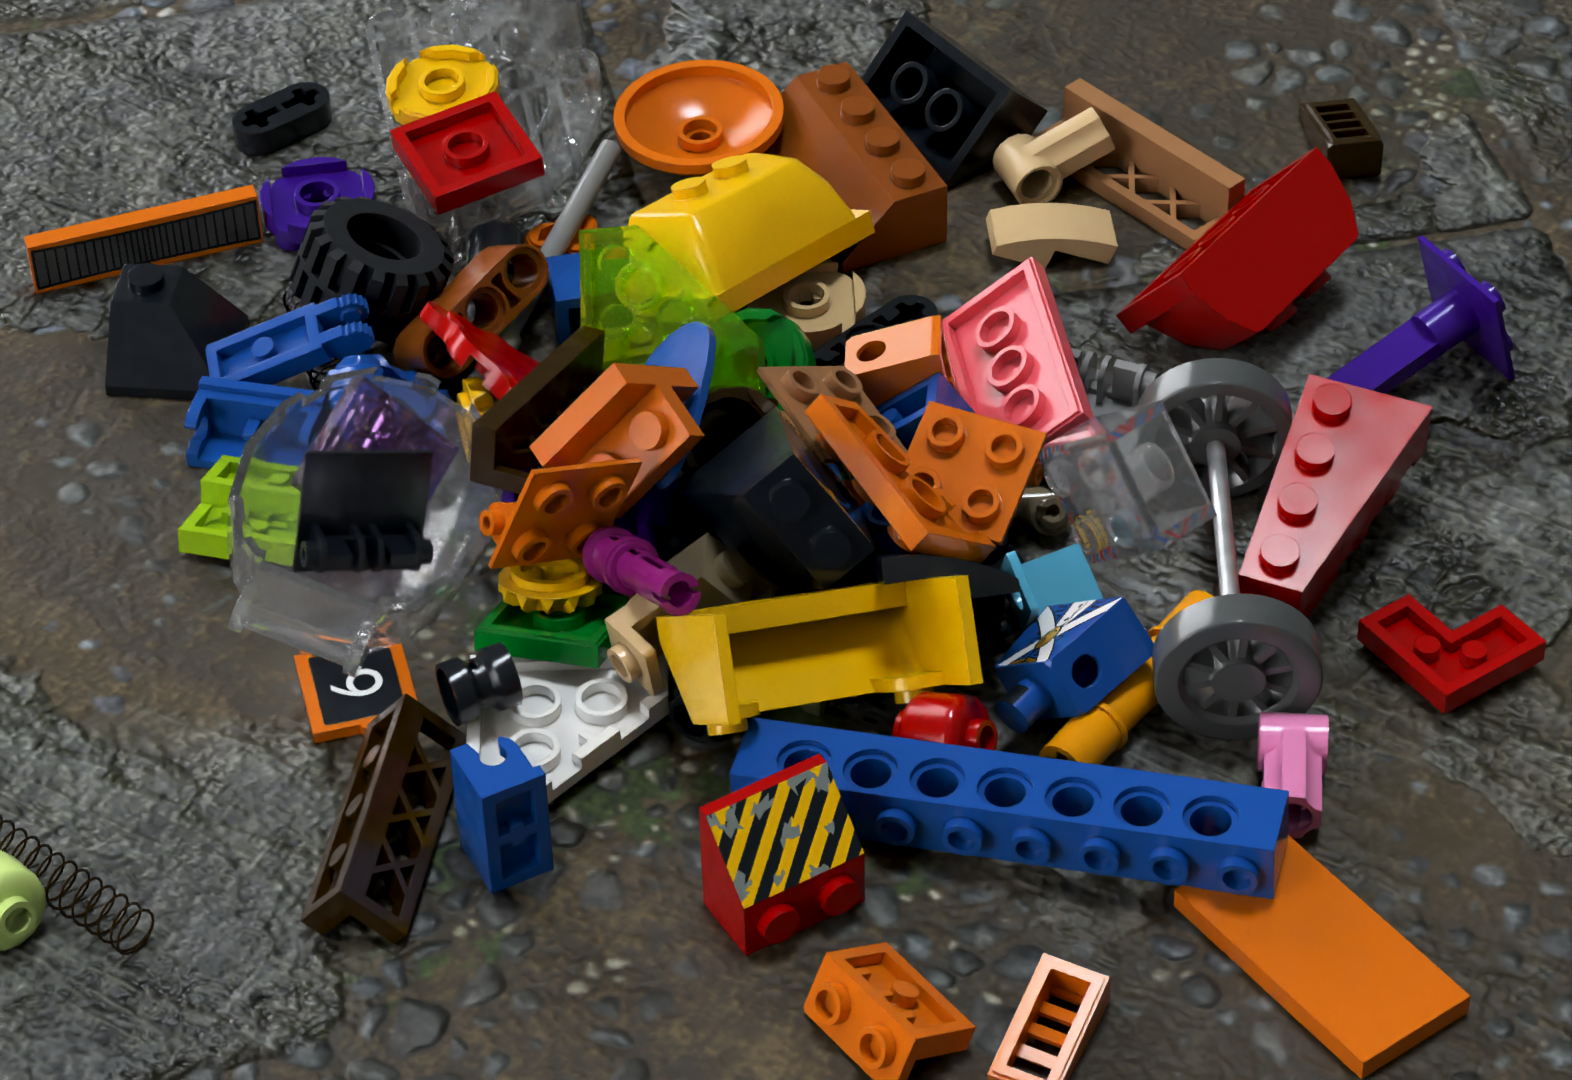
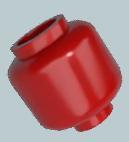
[892,692,998,750]

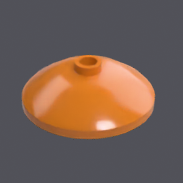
[613,60,784,177]

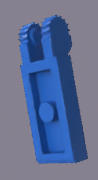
[205,293,375,385]

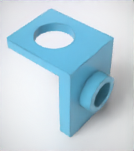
[1000,543,1103,633]

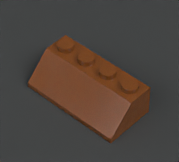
[762,61,947,273]

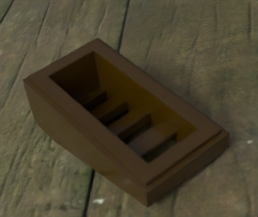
[1298,98,1384,179]

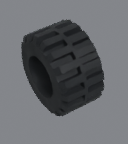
[290,196,454,344]

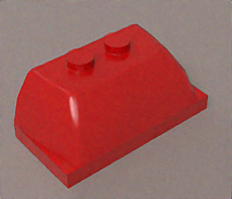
[1116,147,1359,351]

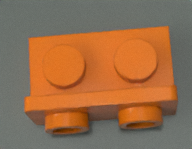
[803,942,976,1080]

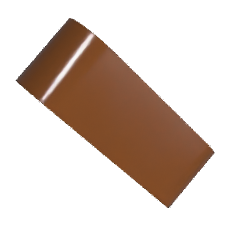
[394,244,549,379]

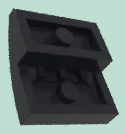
[865,554,1020,599]

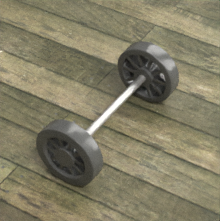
[1134,358,1323,739]

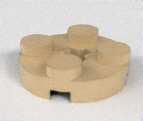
[747,259,866,350]

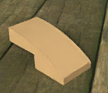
[986,203,1118,268]

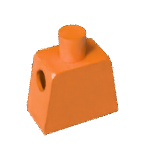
[844,315,957,407]

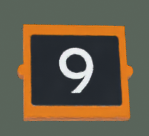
[294,635,418,743]

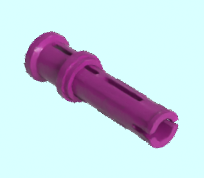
[582,525,701,616]

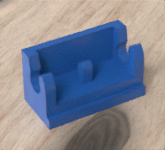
[184,376,326,469]
[450,736,554,894]

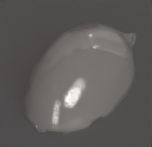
[227,366,503,678]

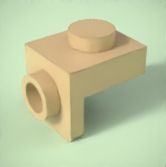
[604,594,669,696]

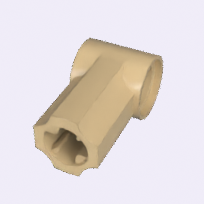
[993,107,1115,204]

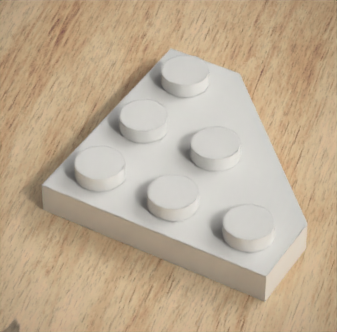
[466,653,669,804]

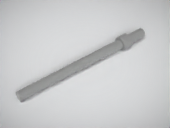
[467,140,621,381]

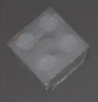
[1039,400,1217,564]

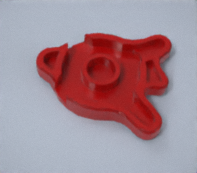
[419,301,540,400]

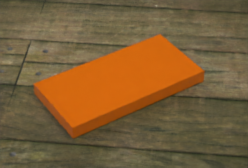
[1173,835,1471,1080]

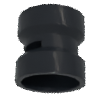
[435,642,523,726]

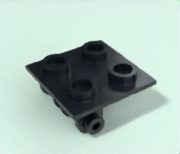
[292,450,434,574]

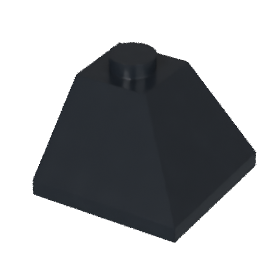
[105,263,250,400]

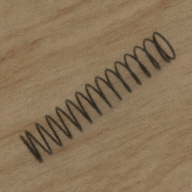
[0,814,155,955]

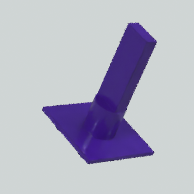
[1327,235,1515,394]

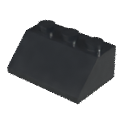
[861,10,1048,188]

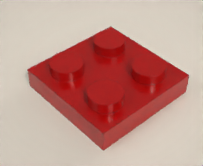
[390,91,545,215]

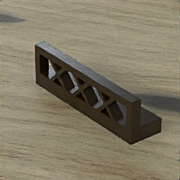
[470,325,606,495]
[300,693,467,944]

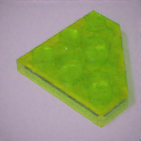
[579,225,766,397]

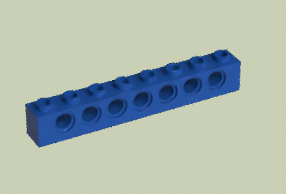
[729,717,1289,899]

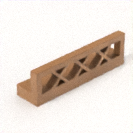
[1034,78,1245,250]

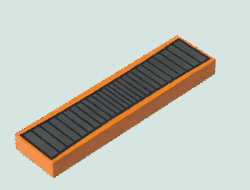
[23,184,264,294]

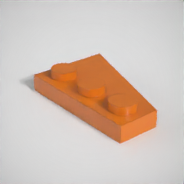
[804,394,997,564]

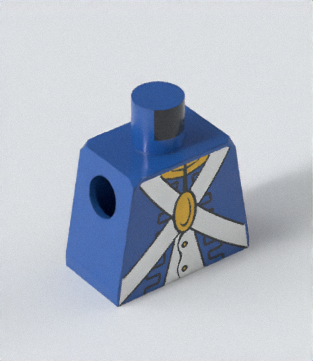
[995,596,1154,733]

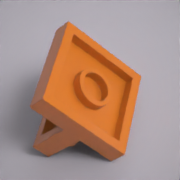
[529,363,705,518]

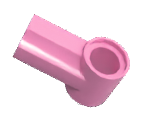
[1257,711,1329,838]

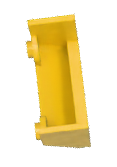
[656,575,983,736]

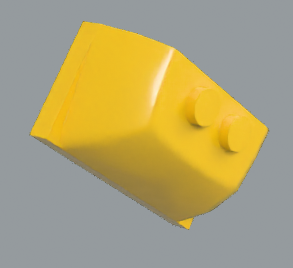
[623,153,875,323]

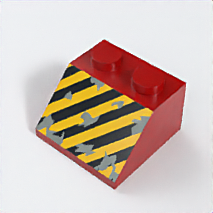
[699,753,865,956]

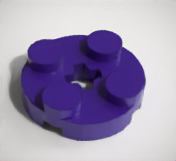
[259,157,376,251]

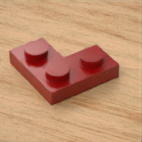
[1357,594,1547,714]

